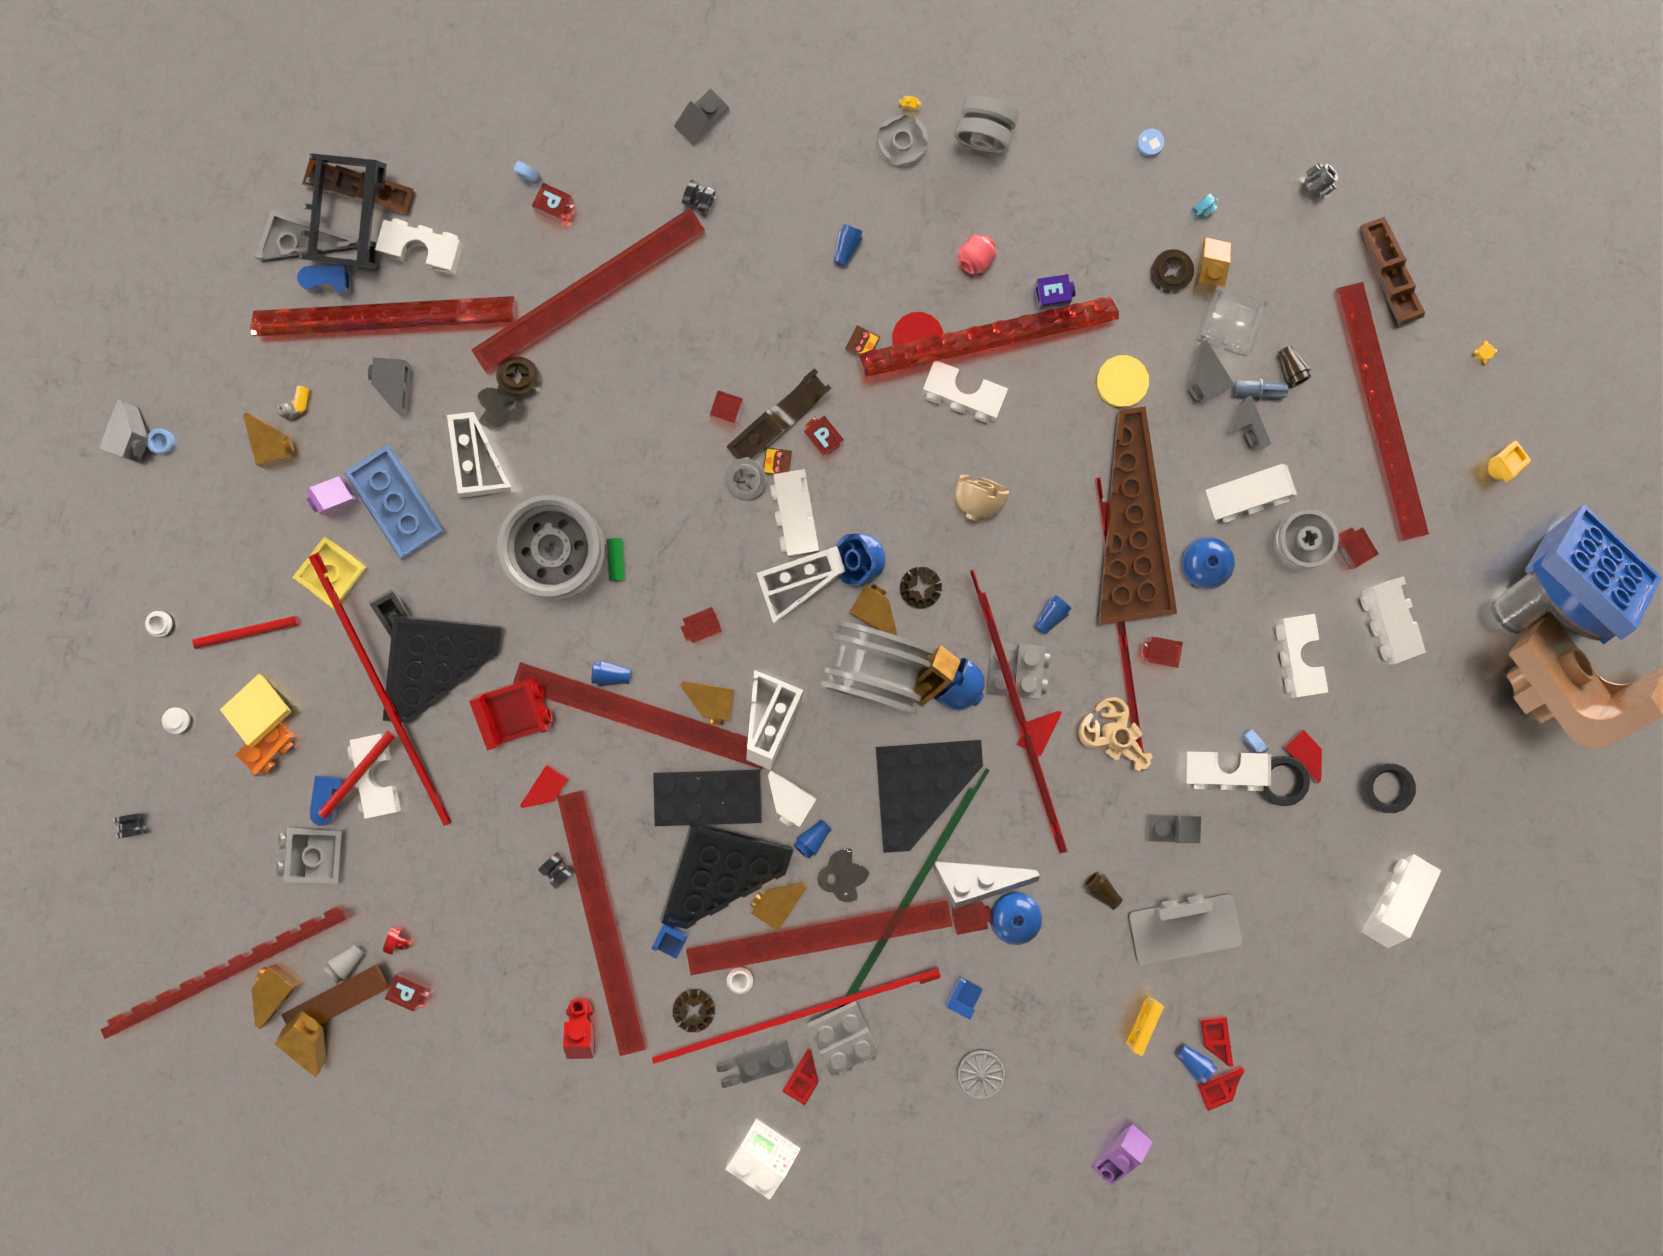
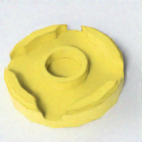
[1096,355,1149,408]

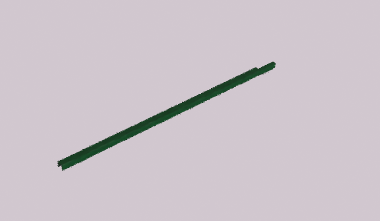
[837,768,990,1009]

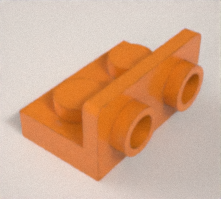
[235,722,297,777]

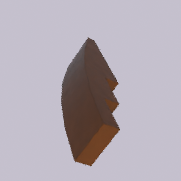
[302,159,414,214]
[1360,217,1425,326]
[281,964,389,1025]

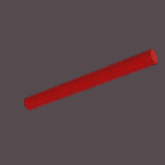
[192,615,299,649]
[318,730,395,819]

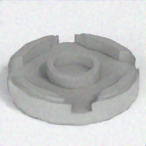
[877,114,928,167]

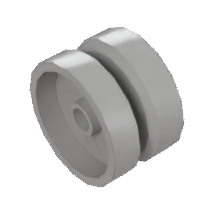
[954,95,1019,153]
[1273,509,1339,571]

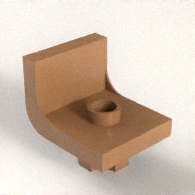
[1506,611,1663,748]

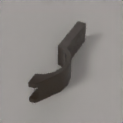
[726,368,832,460]

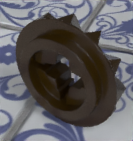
[1152,249,1194,292]
[496,357,539,397]
[900,567,942,609]
[672,990,715,1033]

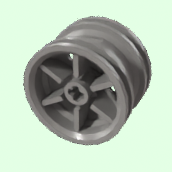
[497,495,606,601]
[819,621,935,714]

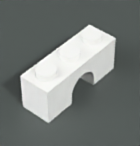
[375,218,464,276]
[922,360,1008,423]
[1276,614,1328,698]
[348,734,401,818]
[1187,751,1271,791]

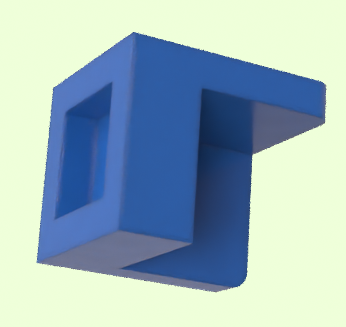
[651,924,689,959]
[945,976,982,1020]

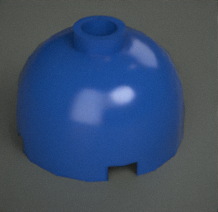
[835,533,886,586]
[1181,537,1235,590]
[934,658,984,711]
[989,892,1043,945]

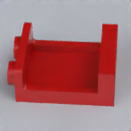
[469,677,553,751]

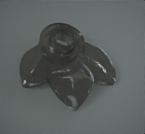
[477,385,525,427]
[817,849,869,902]

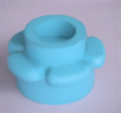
[1194,193,1218,217]

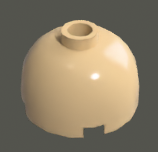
[955,475,1009,522]

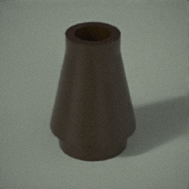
[1278,346,1311,387]
[1083,871,1123,910]

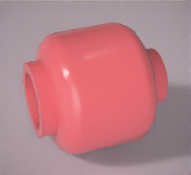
[958,235,997,274]

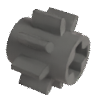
[1305,163,1338,197]

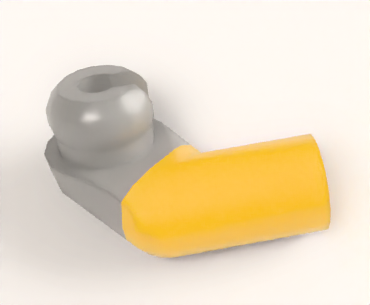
[277,386,310,420]

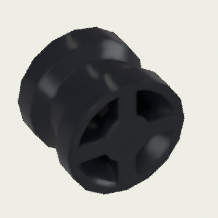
[113,813,144,839]

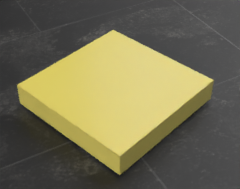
[292,536,368,610]
[220,674,291,748]

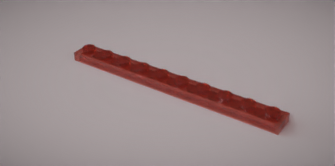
[471,208,705,373]
[1335,282,1429,541]
[250,296,516,336]
[858,296,1119,377]
[513,662,764,770]
[557,790,647,1056]
[686,899,952,975]
[100,906,352,1039]

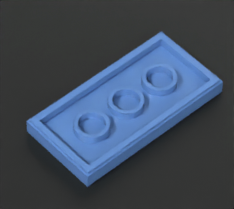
[344,444,446,561]

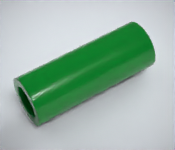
[606,538,625,581]

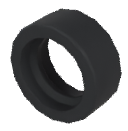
[1259,756,1310,806]
[1362,763,1416,813]

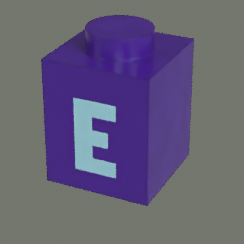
[1035,274,1076,310]

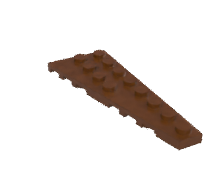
[1099,406,1177,625]

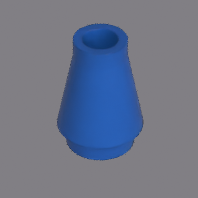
[833,224,863,265]
[1034,595,1072,635]
[591,660,630,686]
[793,819,832,859]
[1177,1045,1217,1084]

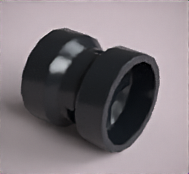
[682,179,716,214]
[538,852,575,889]

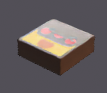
[845,325,880,361]
[763,447,792,475]

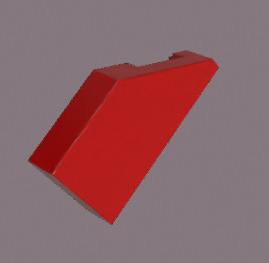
[1016,711,1062,756]
[1283,730,1322,784]
[520,765,569,808]
[1199,1016,1233,1067]
[782,1048,819,1106]
[1196,1066,1244,1111]

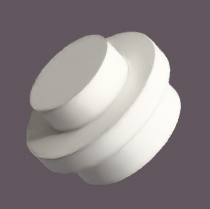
[145,611,172,637]
[162,708,189,734]
[727,967,753,994]

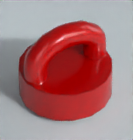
[383,927,410,955]

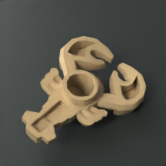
[1078,697,1153,772]

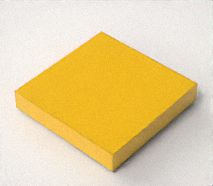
[1126,997,1164,1056]

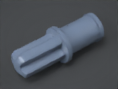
[1235,379,1288,400]

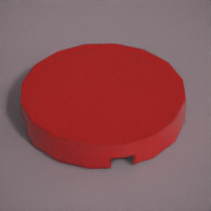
[892,312,944,364]

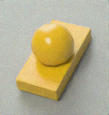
[1487,440,1531,482]

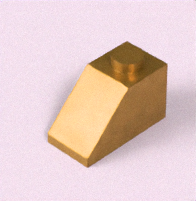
[1194,238,1231,294]
[243,413,294,468]
[849,584,897,636]
[914,645,960,707]
[680,681,735,725]
[750,882,808,932]
[251,965,300,1029]
[274,1011,327,1077]

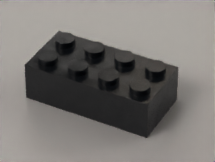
[653,769,762,826]

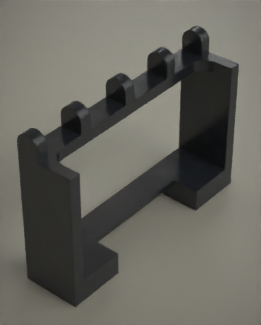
[299,153,387,269]

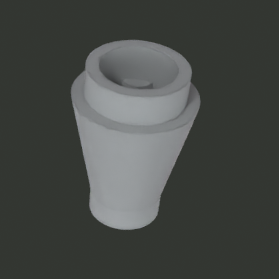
[324,945,364,984]

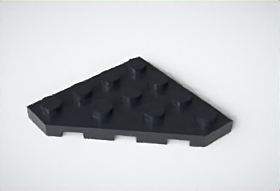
[382,615,501,723]
[876,740,983,853]
[660,823,793,929]

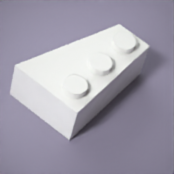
[447,412,511,498]
[1206,464,1297,523]
[770,469,819,558]
[756,546,845,623]
[1360,576,1426,665]
[746,670,803,770]
[1361,854,1441,948]

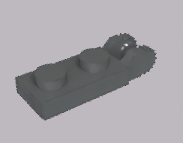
[716,1041,794,1088]

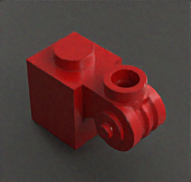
[563,999,594,1059]

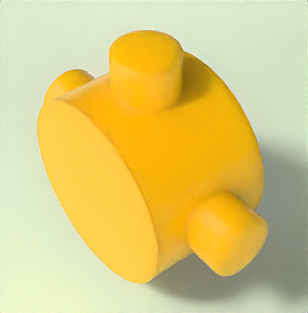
[899,96,921,111]
[1474,341,1497,364]

